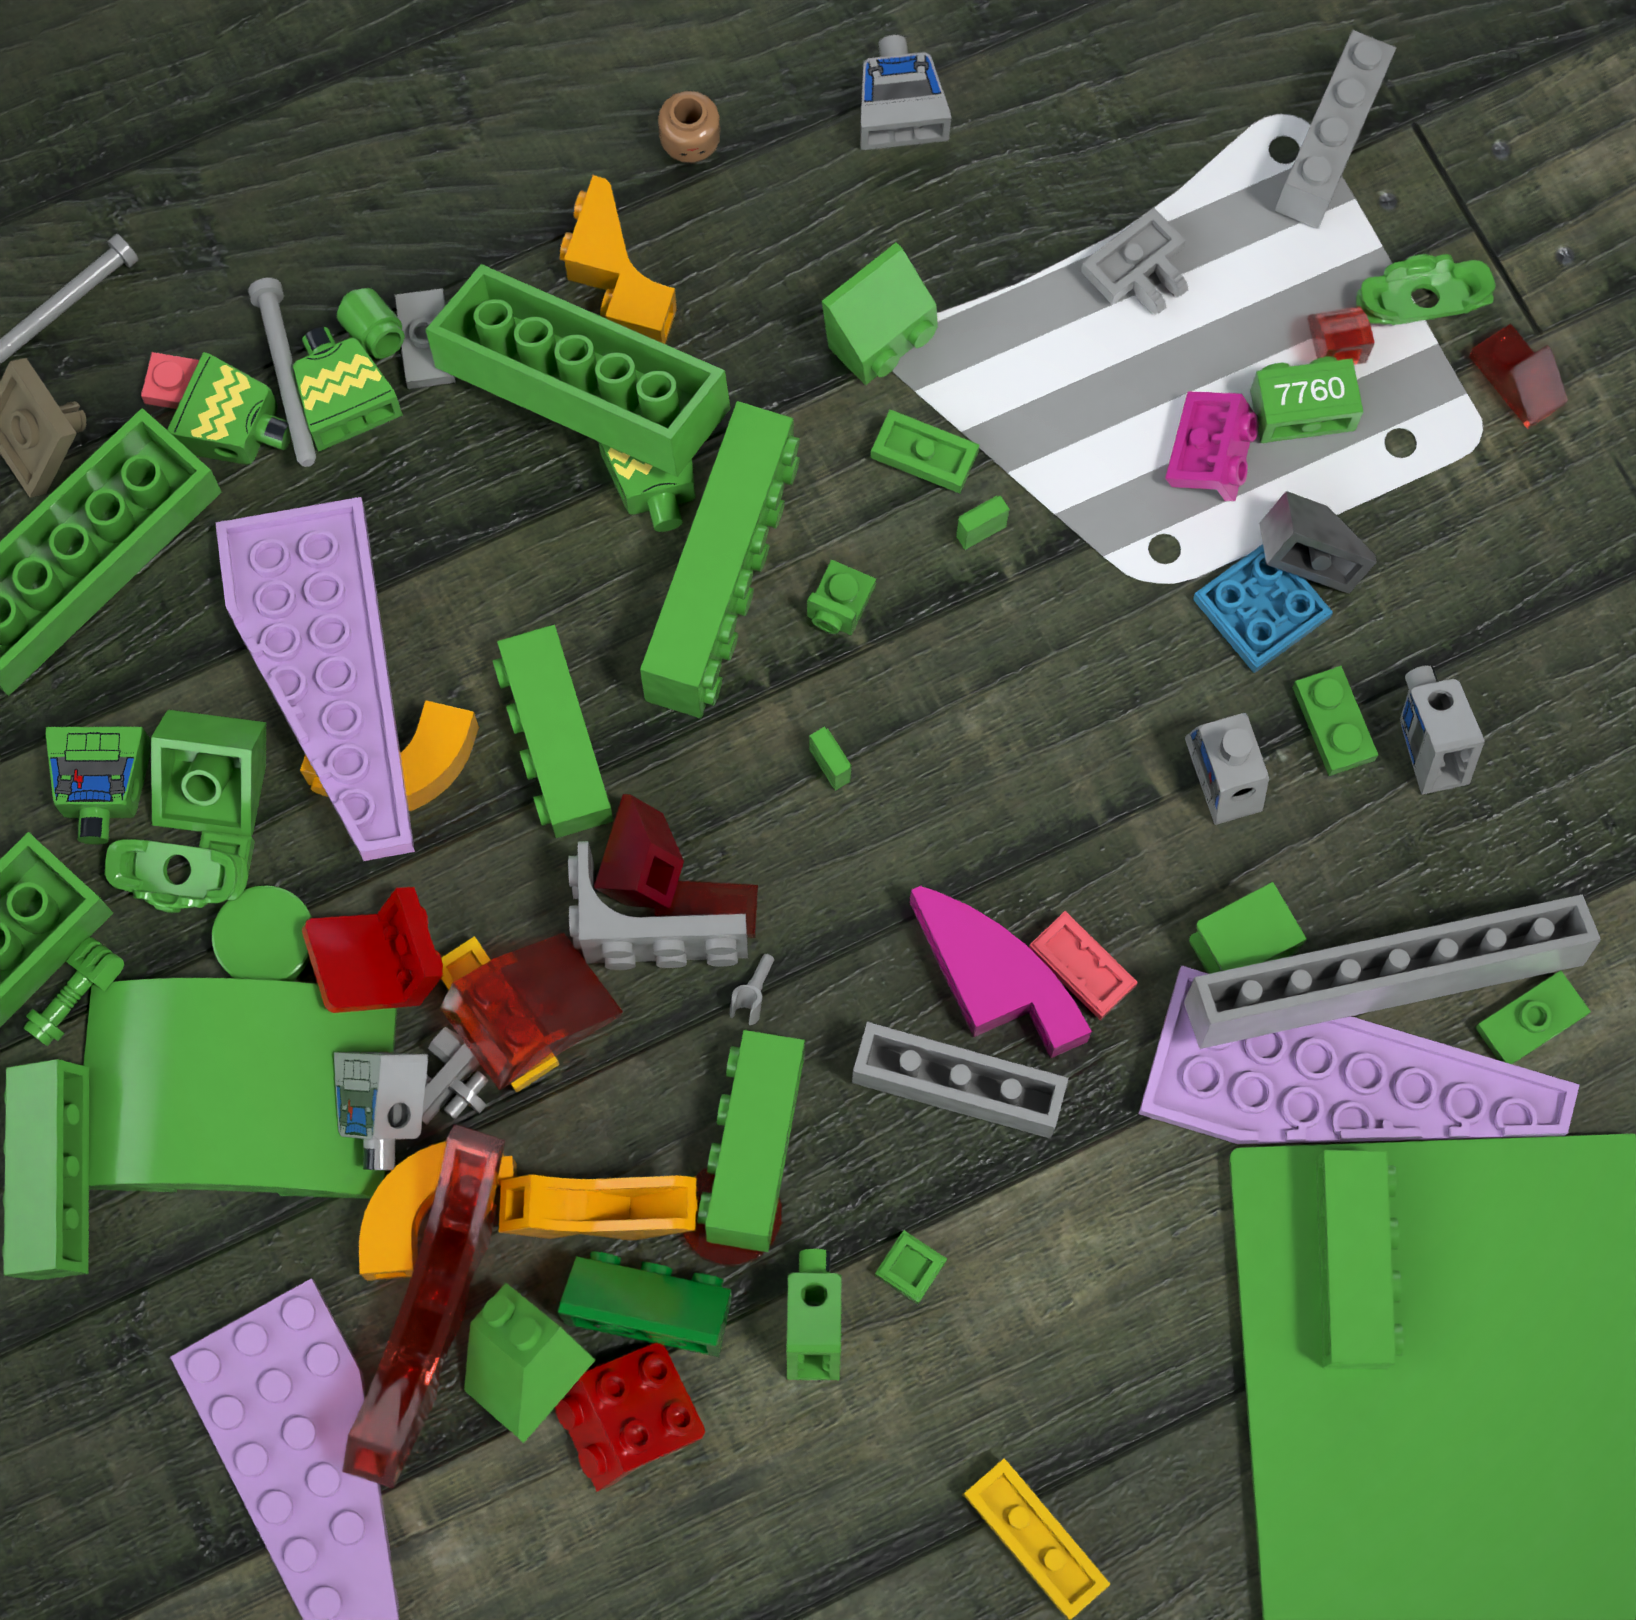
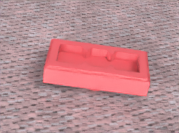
[1029,911,1138,1020]

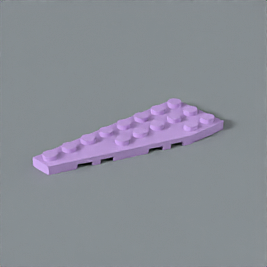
[216,497,415,861]
[1138,966,1579,1144]
[170,1278,400,1620]

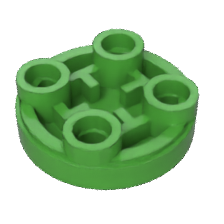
[212,886,313,982]

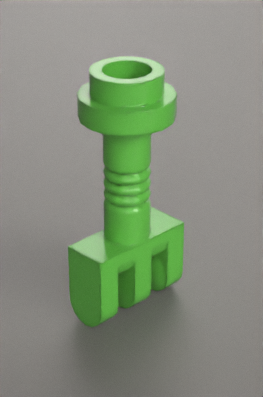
[23,937,124,1047]

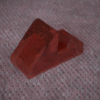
[1469,323,1568,429]

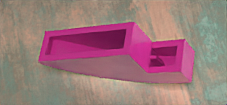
[909,886,1092,1059]

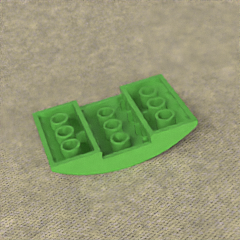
[84,978,397,1199]

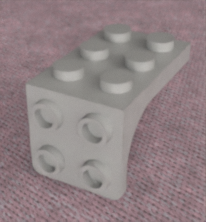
[568,841,748,970]

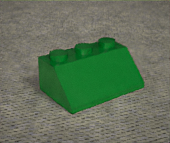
[558,1251,732,1357]

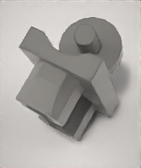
[422,1027,489,1125]

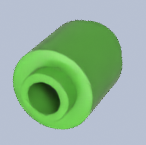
[337,288,405,359]

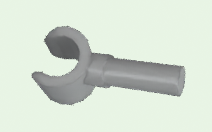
[729,954,774,1025]

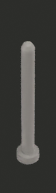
[0,234,139,364]
[248,278,316,467]

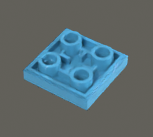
[1193,544,1333,673]

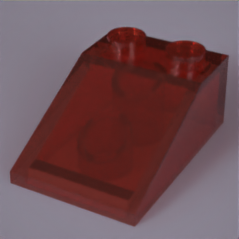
[440,932,623,1090]

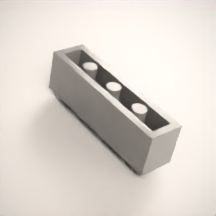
[1275,30,1396,229]
[852,1022,1069,1139]

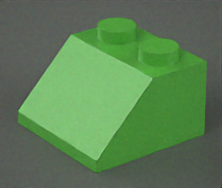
[822,243,938,386]
[151,710,266,837]
[464,1283,595,1443]

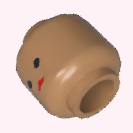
[658,91,720,163]

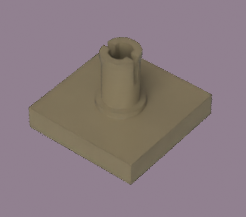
[0,358,86,498]

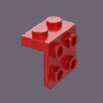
[302,887,443,1013]
[555,1343,705,1492]

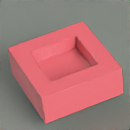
[141,352,199,409]

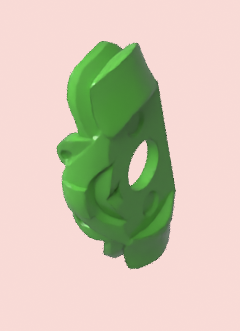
[1356,254,1495,325]
[105,839,248,913]

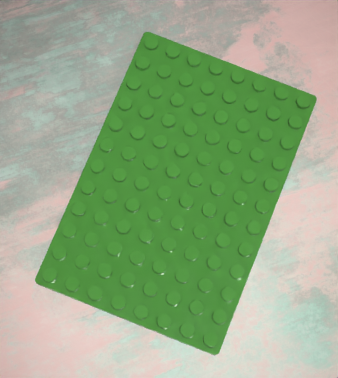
[1229,1134,1636,1620]

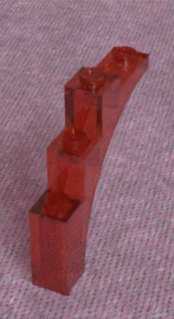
[342,1124,505,1488]

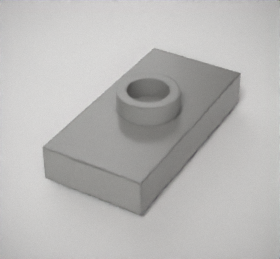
[395,288,456,389]

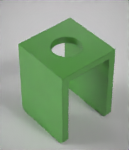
[1189,882,1307,974]

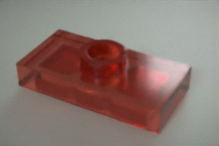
[655,881,758,938]

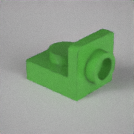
[807,560,876,636]

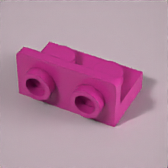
[1165,391,1259,501]

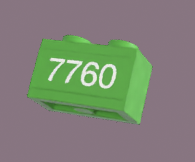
[1250,356,1363,444]

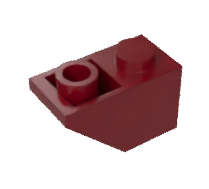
[594,794,684,909]

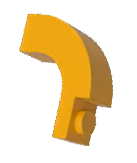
[300,700,479,811]
[359,1140,518,1281]

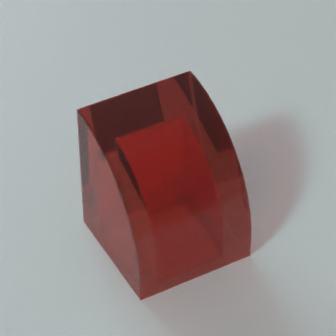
[1307,306,1375,365]

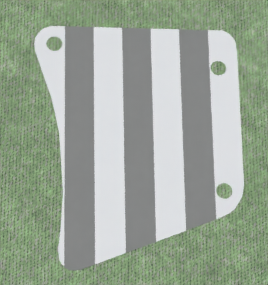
[892,114,1483,584]

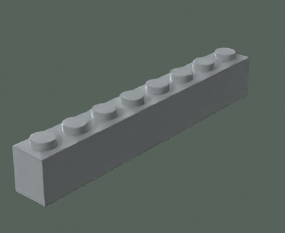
[1184,894,1601,1049]

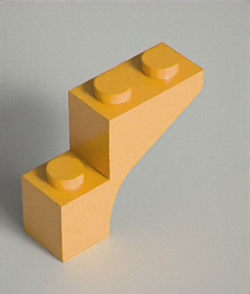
[560,175,677,344]
[499,1174,698,1241]

